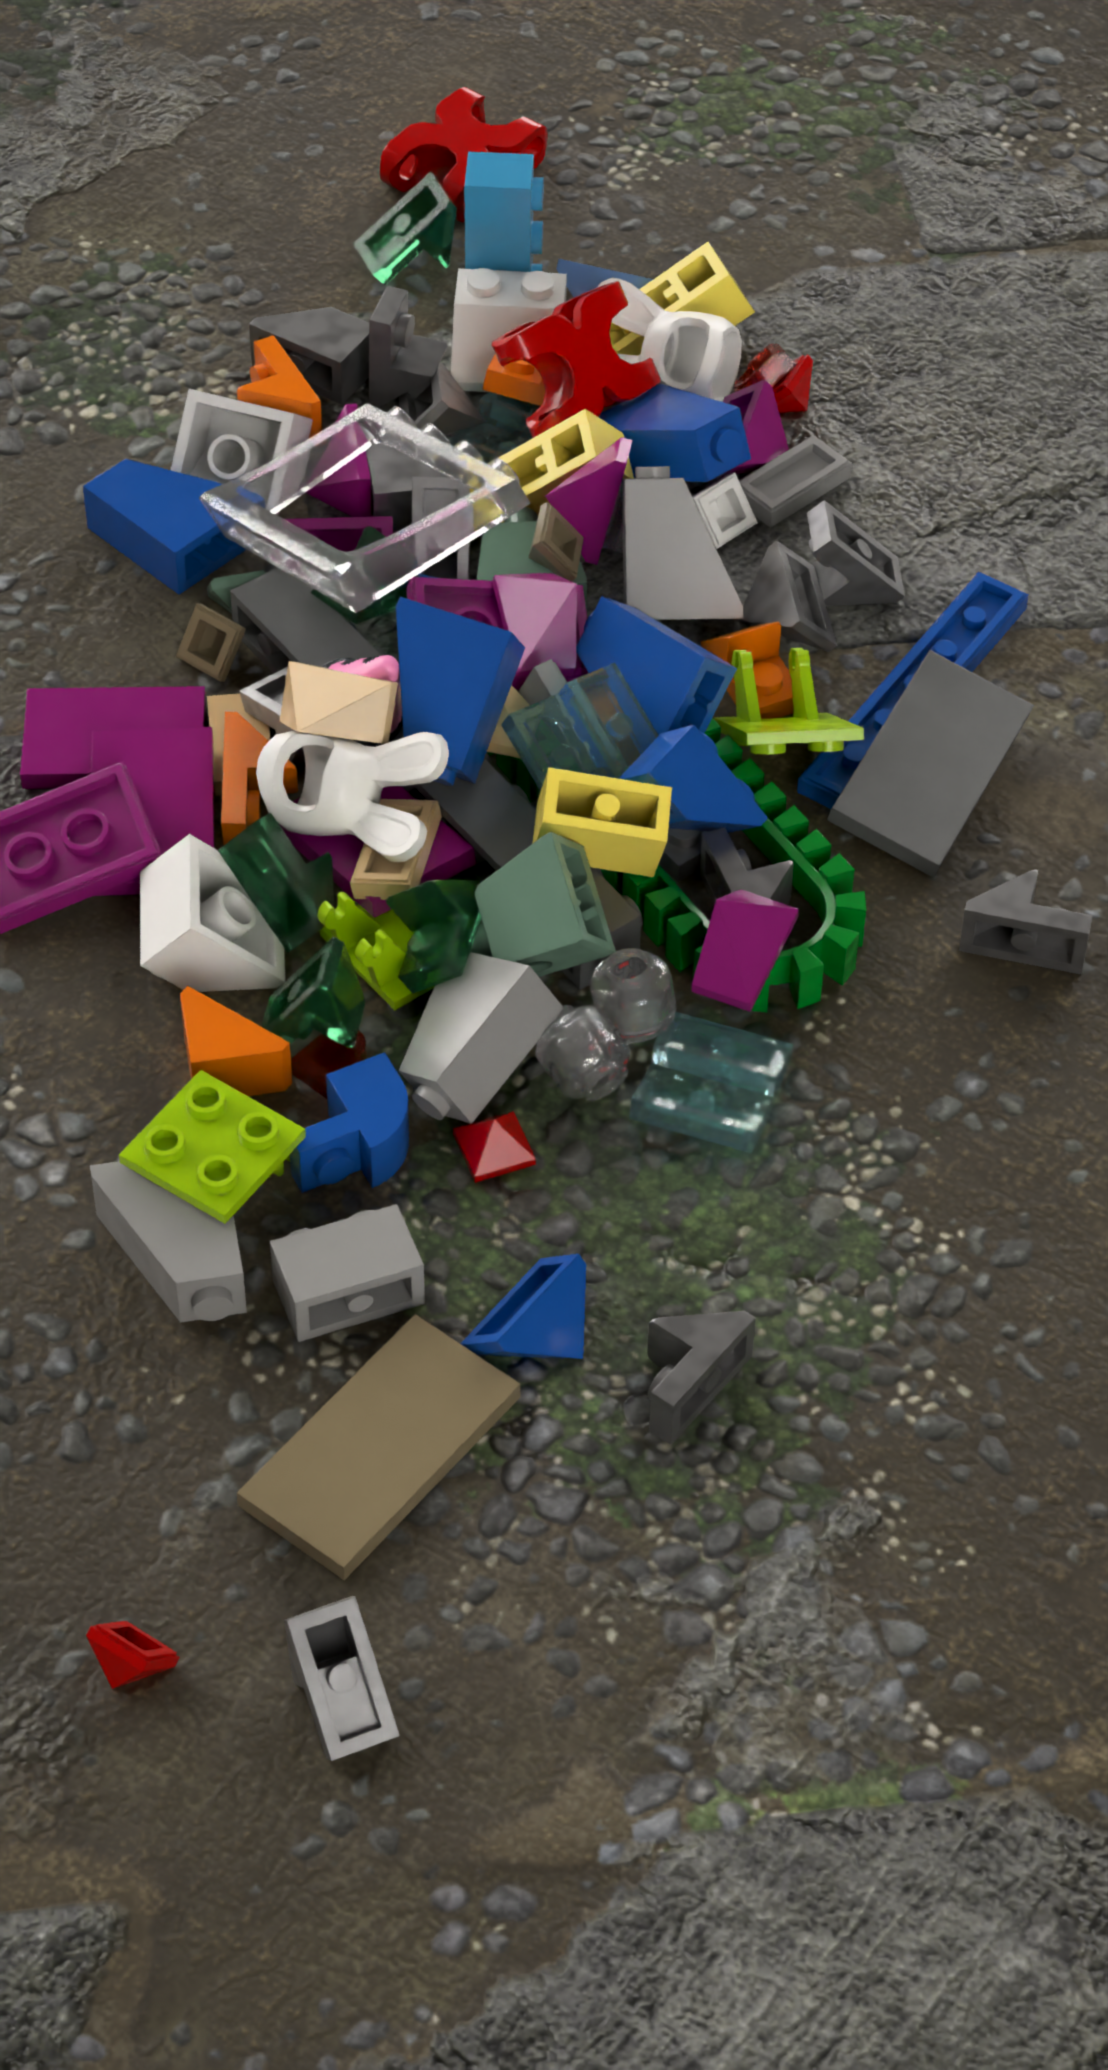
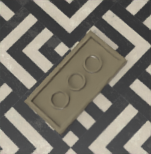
[237,1314,521,1581]

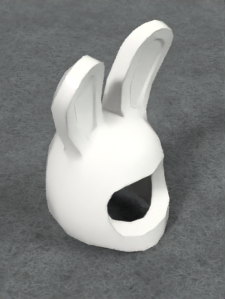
[598,277,742,402]
[256,731,449,862]

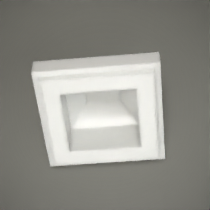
[692,472,758,549]

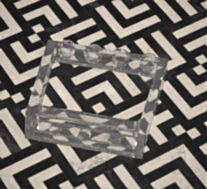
[199,403,531,613]

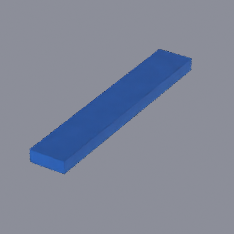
[797,572,1029,809]

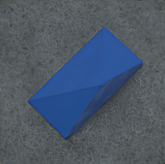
[460,1254,586,1359]

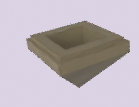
[529,502,584,581]
[175,603,246,682]

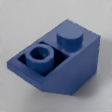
[619,725,768,833]

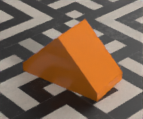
[180,986,293,1096]

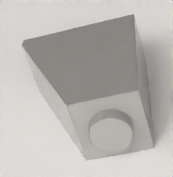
[622,466,743,620]
[399,949,564,1124]
[90,1161,247,1323]

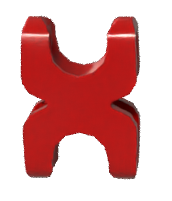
[380,87,548,222]
[492,281,661,438]

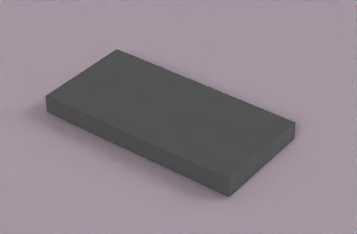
[827,650,1034,878]

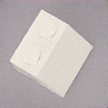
[451,268,567,392]
[171,389,313,525]
[140,834,285,992]

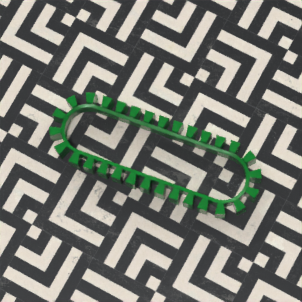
[486,718,866,1013]

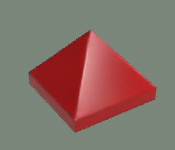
[768,354,813,413]
[453,1111,536,1183]
[86,1621,180,1689]

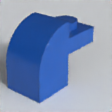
[290,1052,409,1193]

